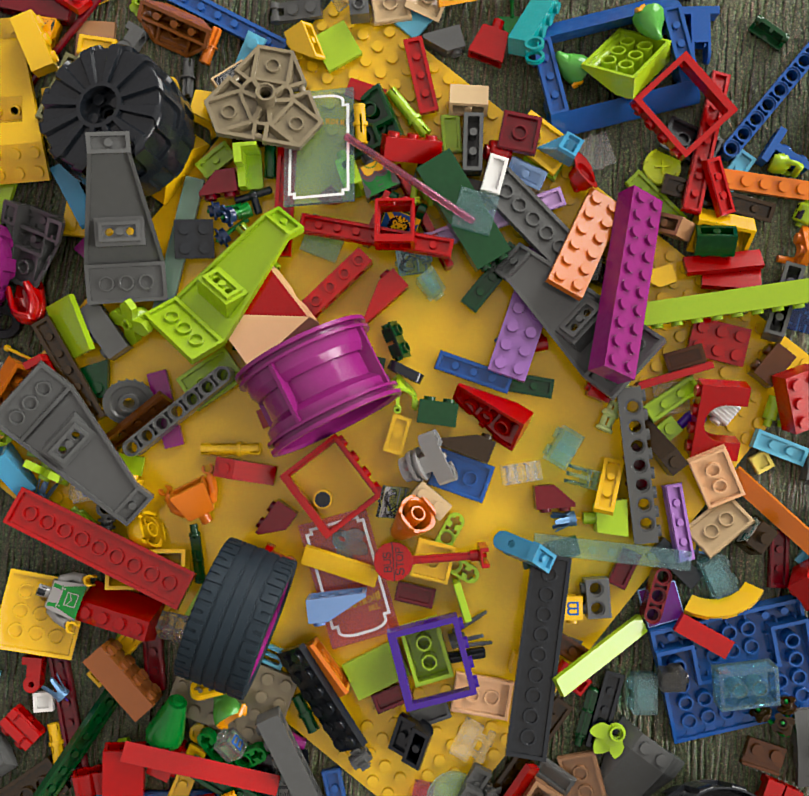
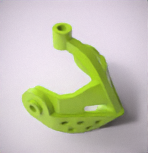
[380,374,419,414]

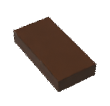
[663,343,708,372]

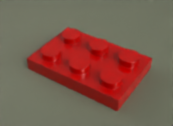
[686,318,752,368]

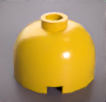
[127,511,166,549]

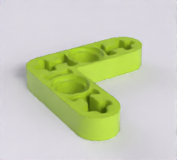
[434,512,479,583]

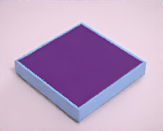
[637,579,684,628]

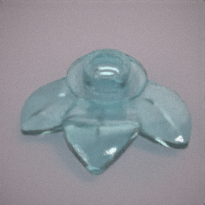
[332,528,368,558]

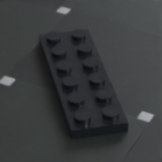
[277,643,368,752]

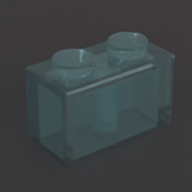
[542,425,585,471]
[696,553,739,599]
[627,671,658,715]

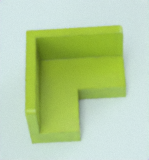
[232,141,264,191]

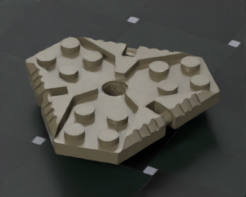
[204,44,323,151]

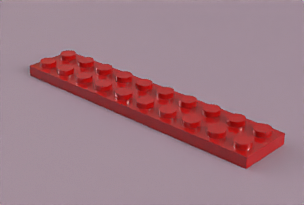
[3,487,197,610]

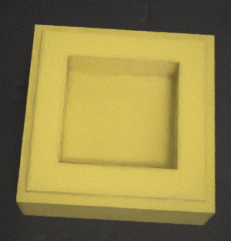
[747,451,775,475]

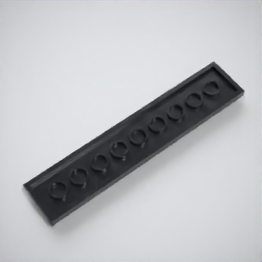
[505,556,572,762]

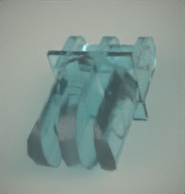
[564,463,602,491]

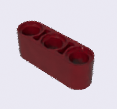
[640,566,672,624]

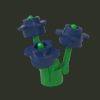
[207,201,253,247]

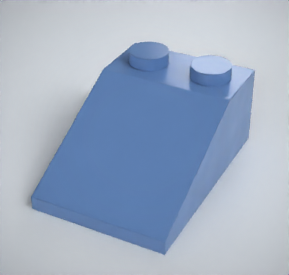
[305,586,367,627]

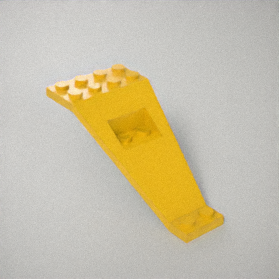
[0,17,52,185]

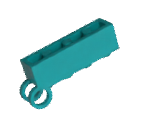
[508,0,561,65]

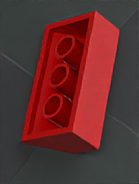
[75,581,165,642]

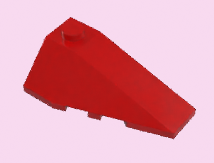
[452,383,534,451]

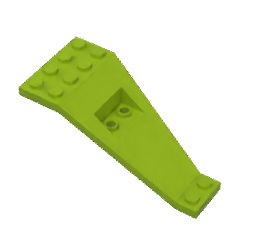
[144,206,304,365]

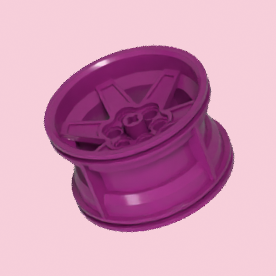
[235,314,402,457]

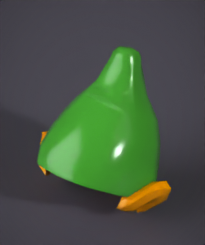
[632,3,665,40]
[555,51,588,89]
[213,694,247,730]

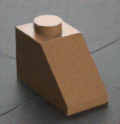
[658,212,696,242]

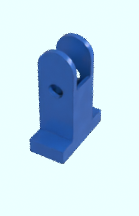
[682,6,720,65]

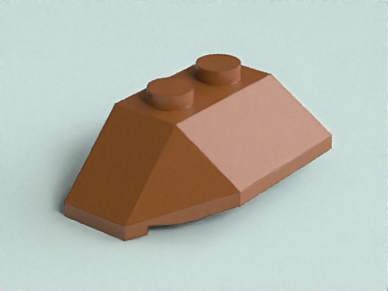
[137,0,212,58]

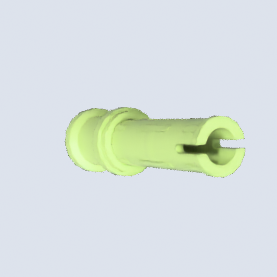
[595,383,630,434]

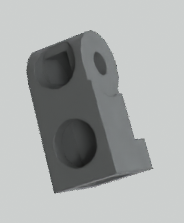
[117,20,149,52]

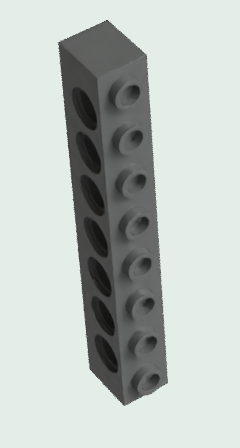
[617,385,662,545]

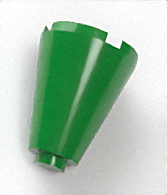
[145,694,187,751]

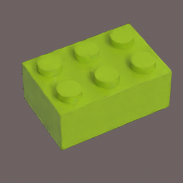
[399,615,454,687]

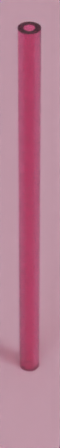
[343,133,476,225]

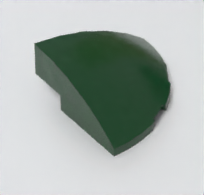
[345,83,404,160]

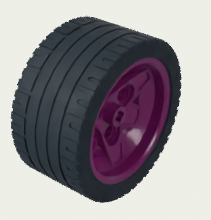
[174,537,297,700]

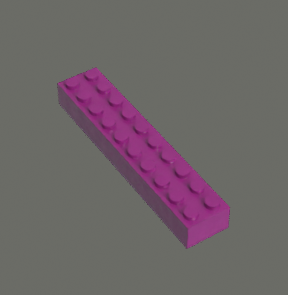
[588,185,663,384]

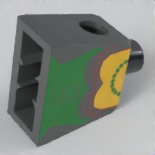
[358,152,401,203]

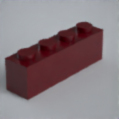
[0,0,76,27]

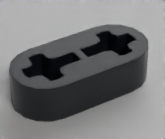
[387,360,424,384]

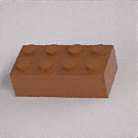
[83,637,163,722]

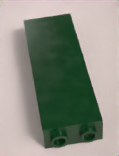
[415,148,511,272]

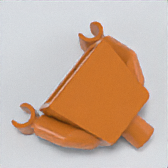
[158,463,218,525]

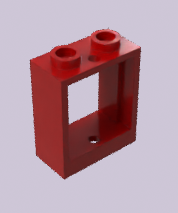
[374,196,416,250]

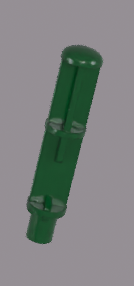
[189,524,206,584]
[574,686,599,747]

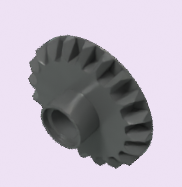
[102,378,154,423]

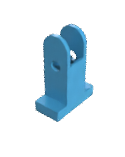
[493,531,557,574]

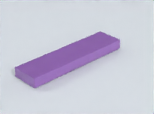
[661,482,695,563]

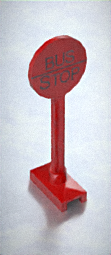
[374,542,490,581]

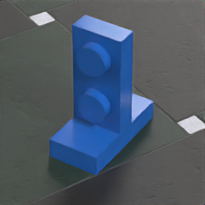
[755,126,809,175]

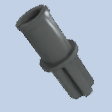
[180,58,196,98]

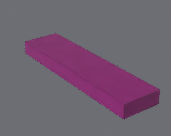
[147,369,185,449]

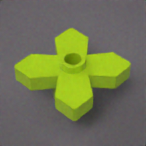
[108,298,154,345]
[22,459,69,486]

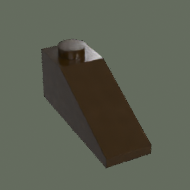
[632,418,688,476]
[441,433,496,464]

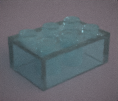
[711,658,781,712]

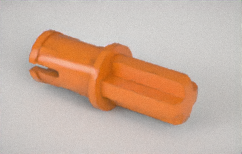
[198,26,222,66]

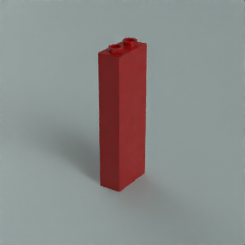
[102,741,146,796]

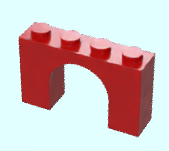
[684,378,751,461]

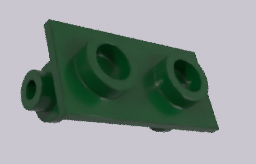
[748,15,790,52]
[381,321,411,362]

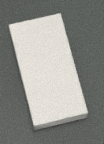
[480,153,509,197]

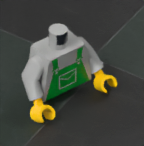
[35,572,97,635]

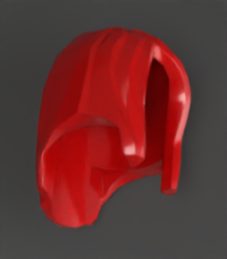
[5,281,47,325]

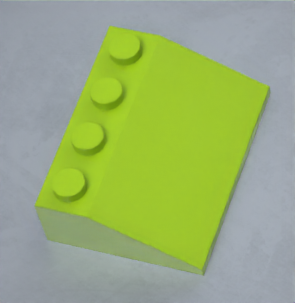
[581,28,672,99]

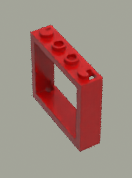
[629,51,738,161]
[279,434,383,539]

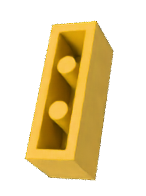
[9,9,59,78]

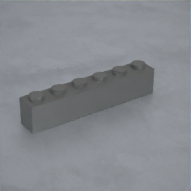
[255,706,323,796]

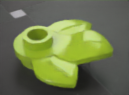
[589,722,626,759]

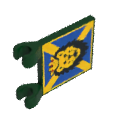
[381,191,428,233]

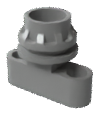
[398,429,458,486]

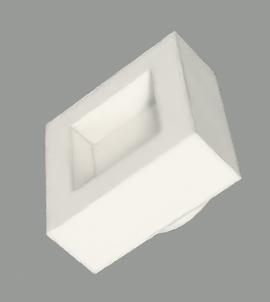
[32,690,56,713]

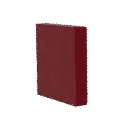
[497,110,543,157]

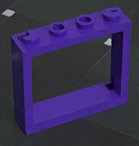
[387,612,480,712]

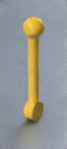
[3,344,33,360]

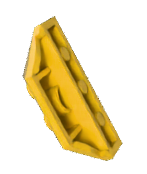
[151,135,211,206]

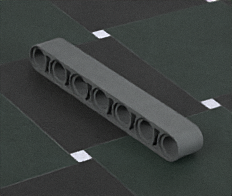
[122,366,235,457]

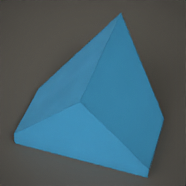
[537,131,585,167]

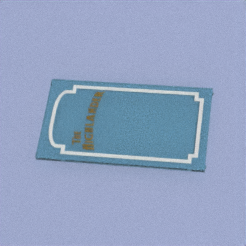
[283,87,355,207]

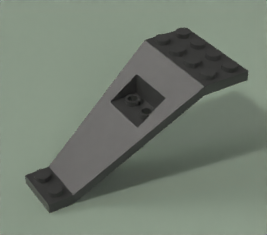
[84,131,168,305]
[494,242,667,401]
[0,360,154,526]

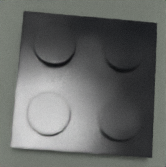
[173,219,215,259]

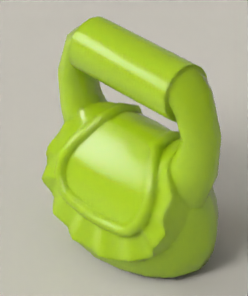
[767,153,804,178]

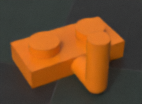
[776,225,809,266]

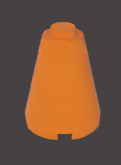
[390,495,436,541]

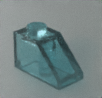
[416,266,446,302]

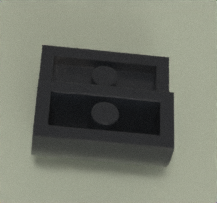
[388,712,433,771]

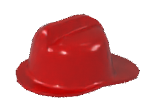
[568,152,598,193]

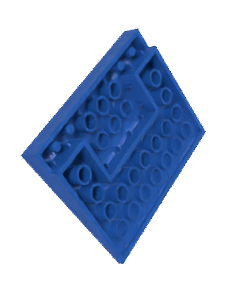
[646,594,809,744]

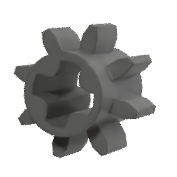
[348,746,373,772]

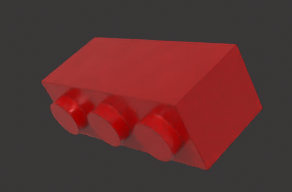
[379,131,443,164]

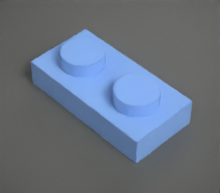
[508,156,548,191]

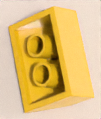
[686,208,757,253]

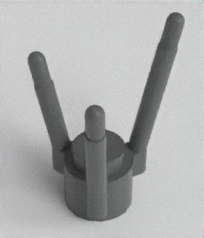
[448,610,493,649]

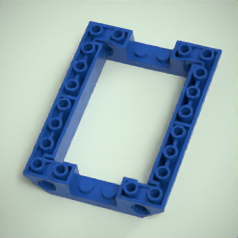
[531,0,700,135]

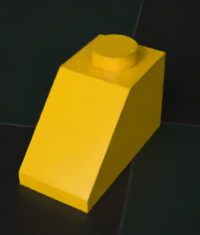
[284,20,326,60]

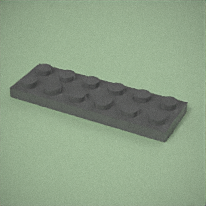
[478,165,570,264]

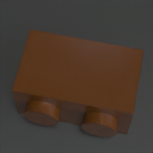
[748,342,796,388]

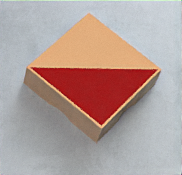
[229,266,320,364]

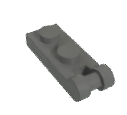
[269,0,323,25]

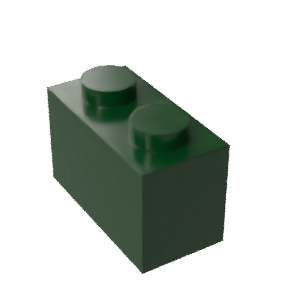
[693,225,738,257]
[417,396,459,427]

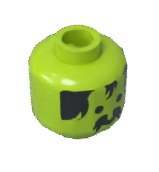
[792,200,809,228]

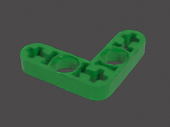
[197,727,269,768]

